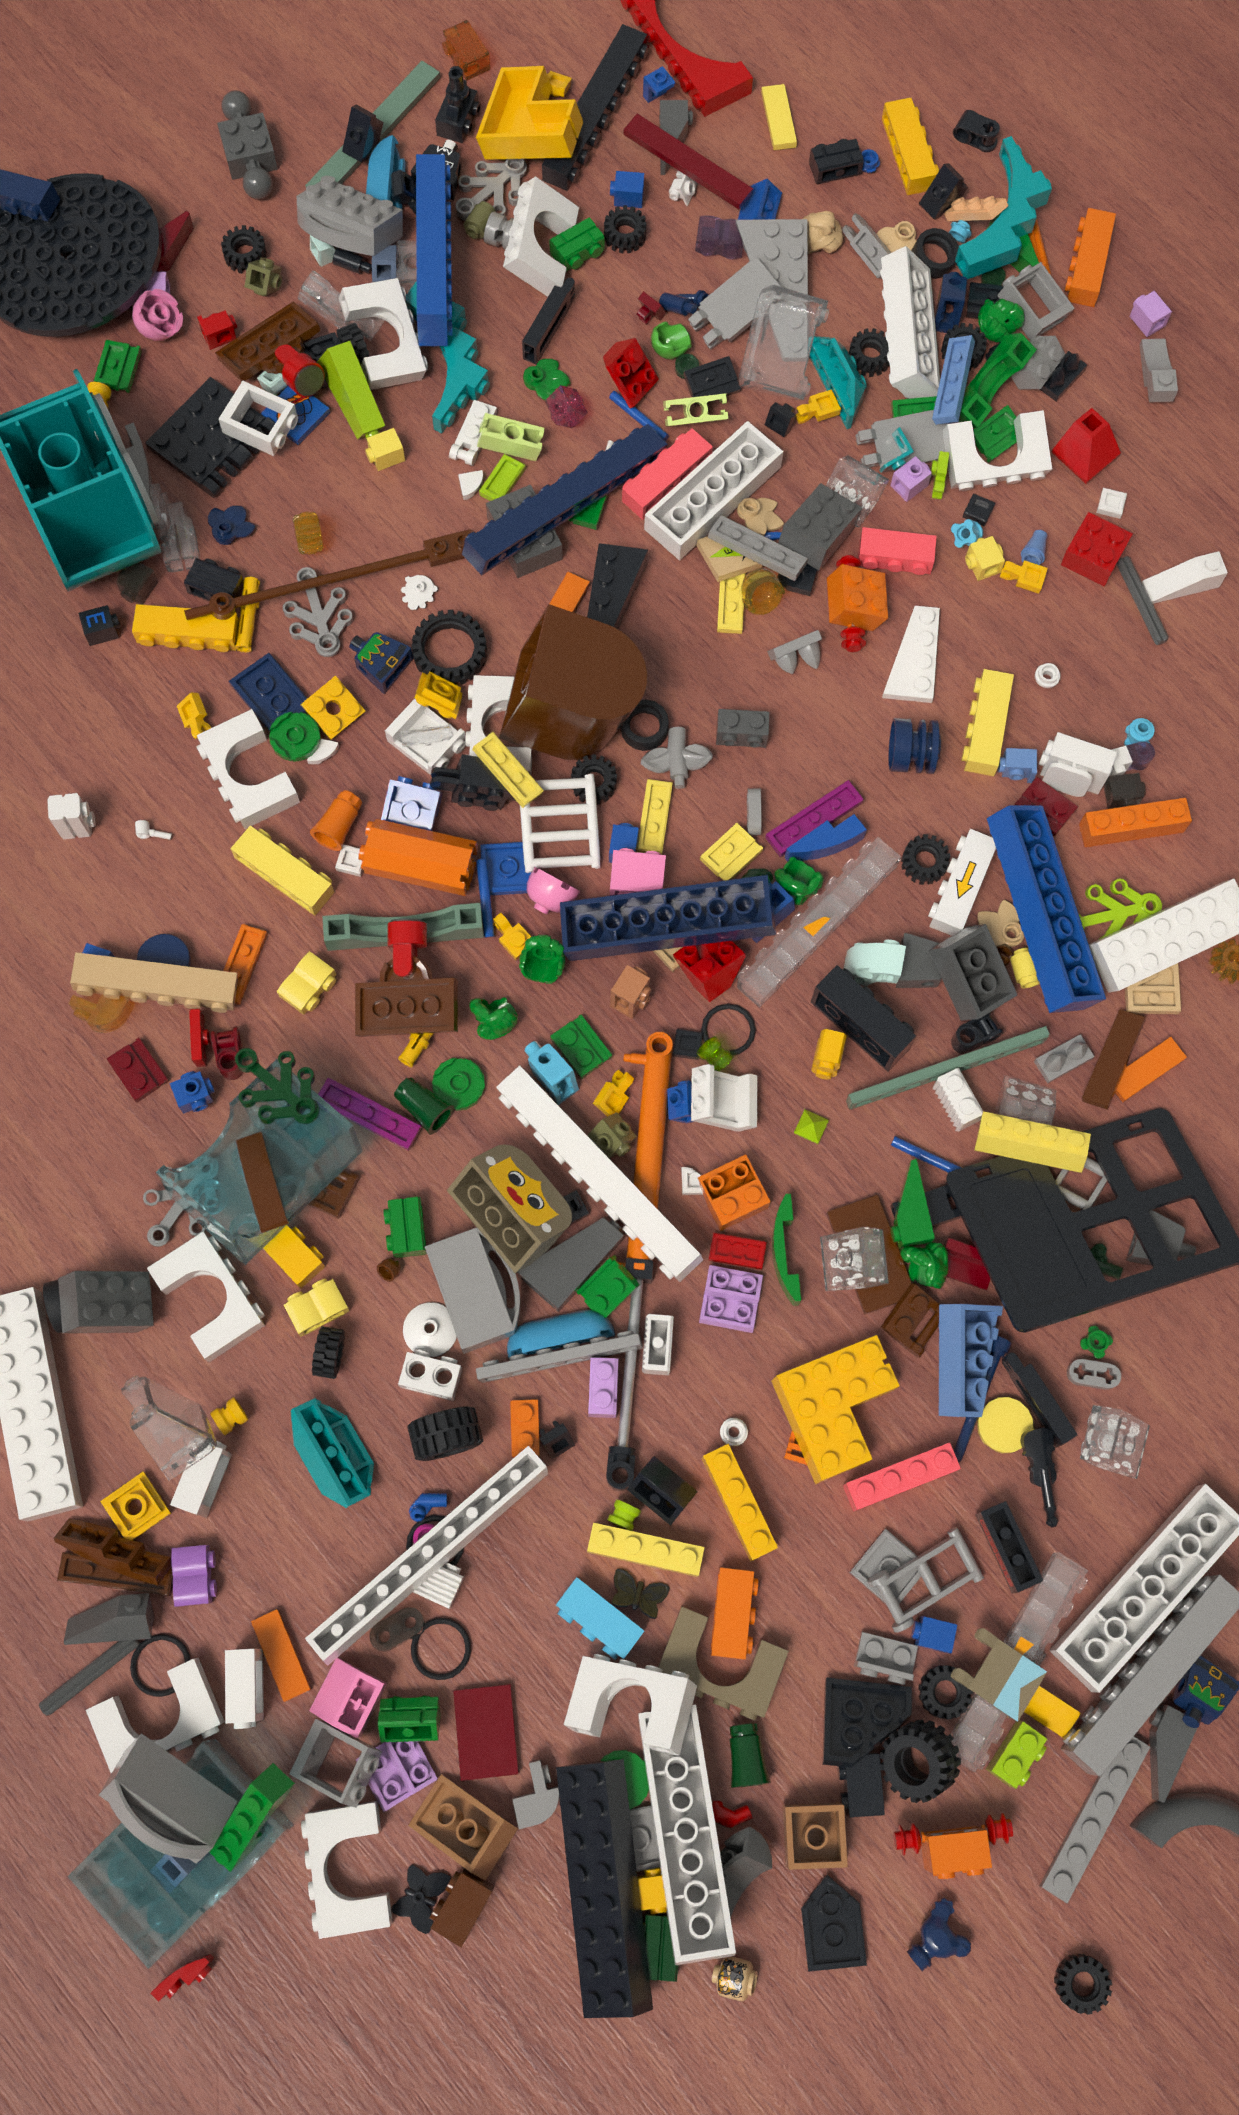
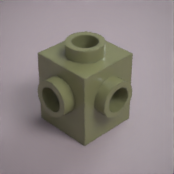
[244,258,282,296]
[588,1112,637,1159]

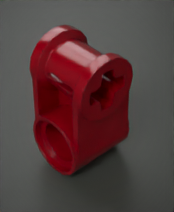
[211,1026,243,1080]

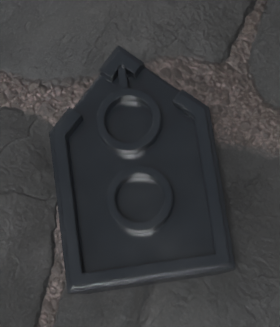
[801,1874,867,1972]

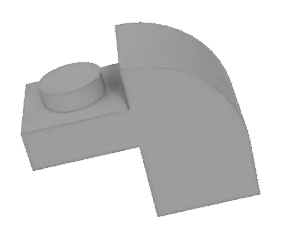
[513,1759,559,1829]

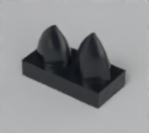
[1039,351,1087,402]

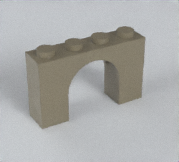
[658,1607,789,1721]

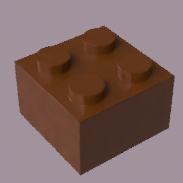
[430,1868,495,1947]

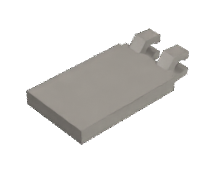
[688,256,787,350]
[855,410,948,472]

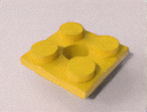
[414,671,463,719]
[301,676,365,740]
[100,1472,171,1541]

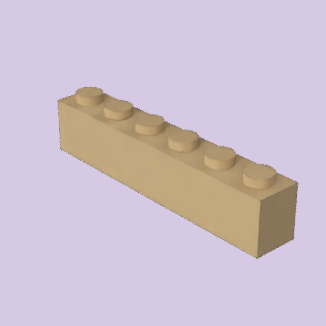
[70,952,238,1013]

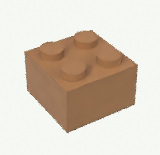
[782,1802,848,1870]

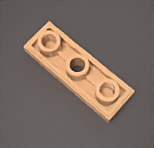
[945,196,1008,221]

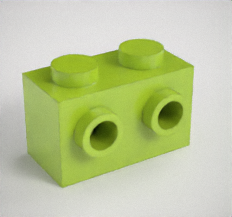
[986,1721,1047,1789]

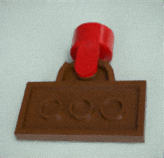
[215,301,325,397]
[355,918,458,1037]

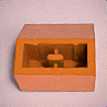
[697,1154,771,1232]

